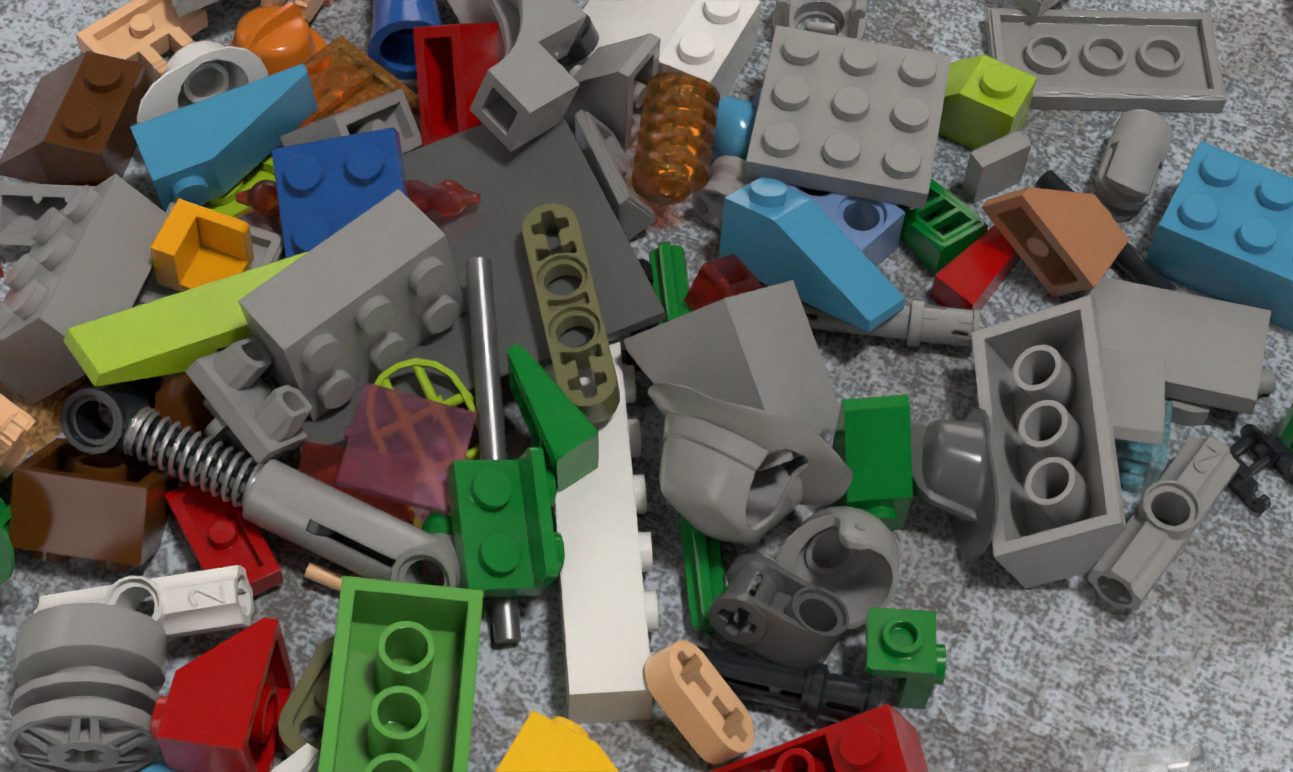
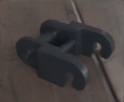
[1226,424,1293,514]

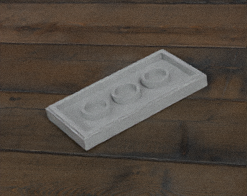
[984,8,1226,113]

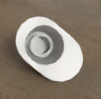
[136,40,268,124]

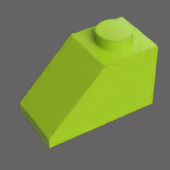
[938,54,1037,150]

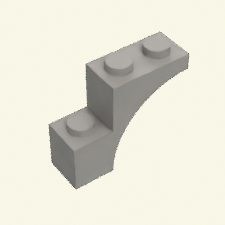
[469,0,587,152]

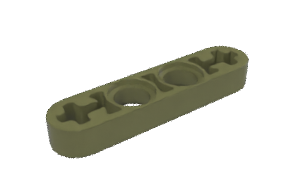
[522,203,620,423]

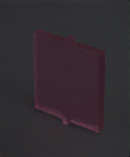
[336,382,477,516]

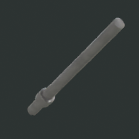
[466,257,521,644]

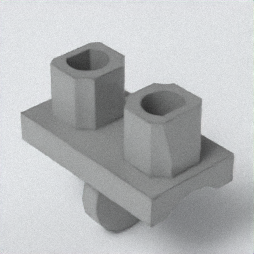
[185,336,312,464]

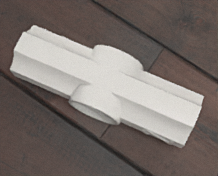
[34,565,254,643]

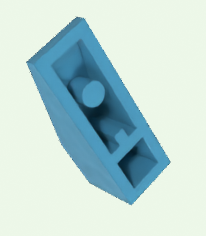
[130,63,318,212]
[718,177,905,332]

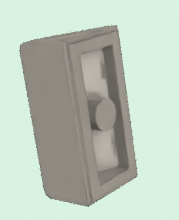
[575,109,656,241]

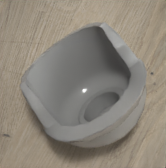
[775,506,900,629]

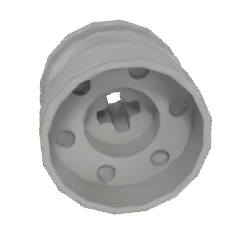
[6,603,168,772]

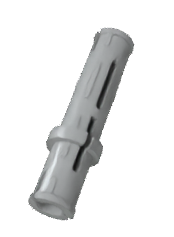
[801,297,980,349]

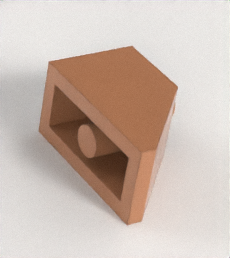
[981,187,1129,298]

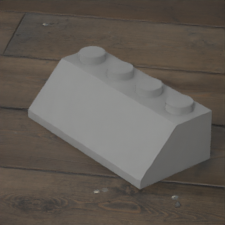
[972,295,1126,589]

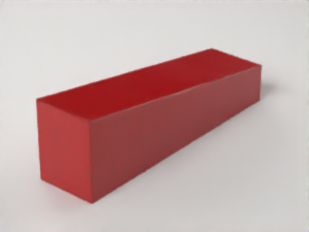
[930,224,1021,310]

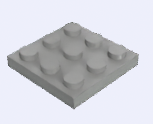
[744,25,951,209]

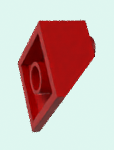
[151,617,296,772]

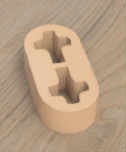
[645,640,755,765]

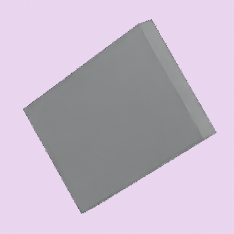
[1081,277,1271,415]

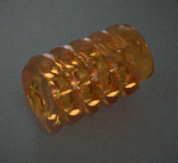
[631,72,720,206]

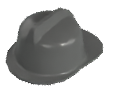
[911,408,999,558]

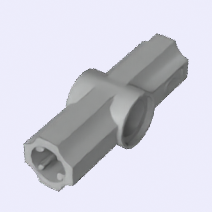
[1088,436,1240,611]

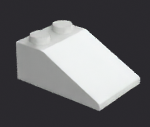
[563,0,761,124]

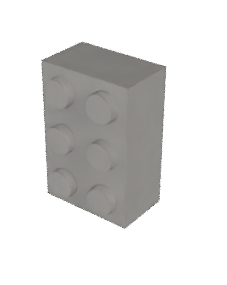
[0,174,169,404]
[238,189,467,421]

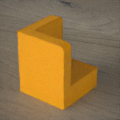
[150,198,254,292]

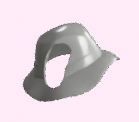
[647,383,853,543]

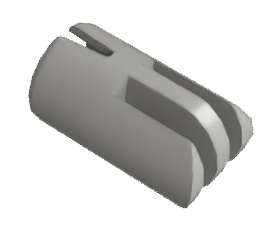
[1094,109,1173,222]

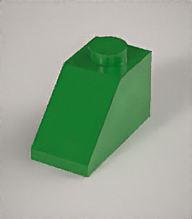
[832,394,913,532]

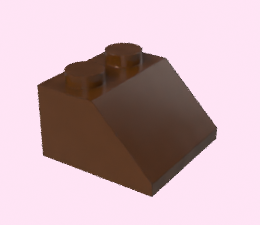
[0,51,149,186]
[9,438,180,571]

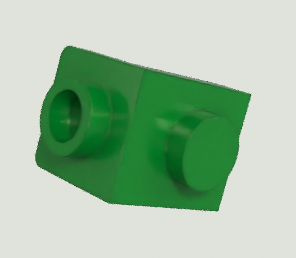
[865,607,946,709]

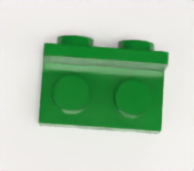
[446,447,565,598]

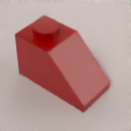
[413,22,504,147]

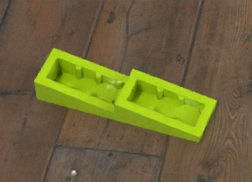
[63,251,308,387]

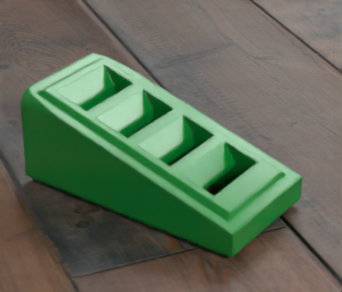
[896,178,988,276]
[507,343,599,492]

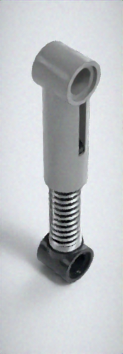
[60,381,460,588]

